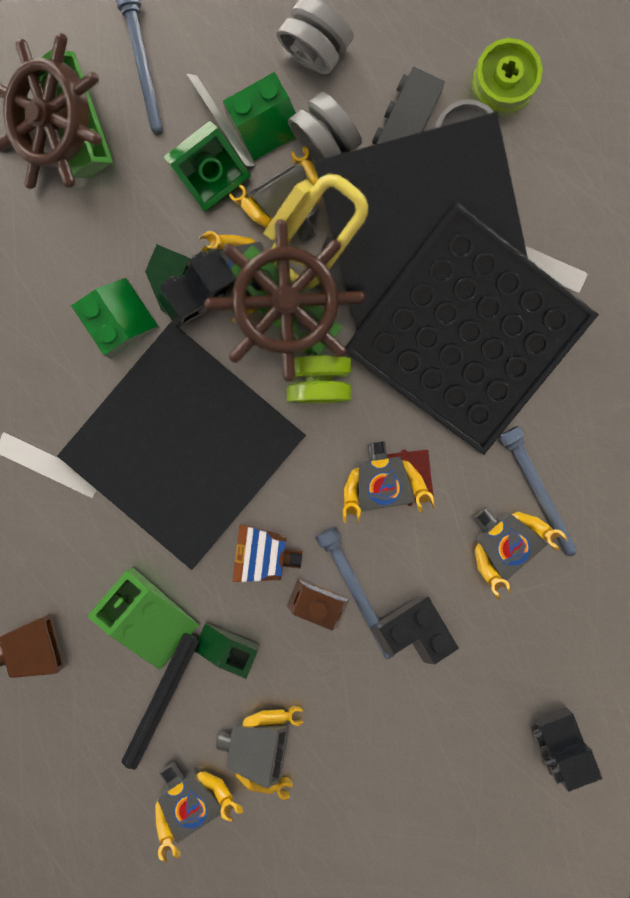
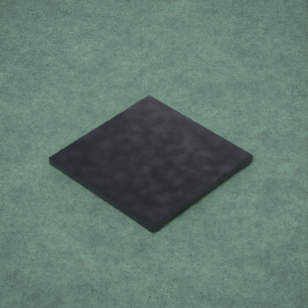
[314,112,528,330]
[345,202,599,455]
[57,321,306,570]

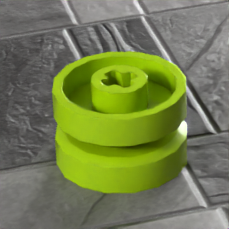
[471,38,543,117]
[286,355,352,403]

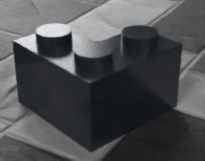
[158,248,237,328]
[370,596,459,665]
[533,707,603,792]

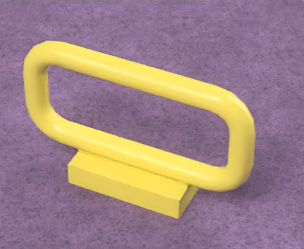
[263,174,368,290]

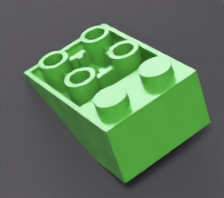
[87,567,199,670]

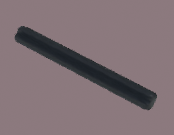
[121,634,199,770]

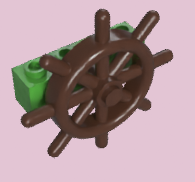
[0,33,113,189]
[204,219,365,382]

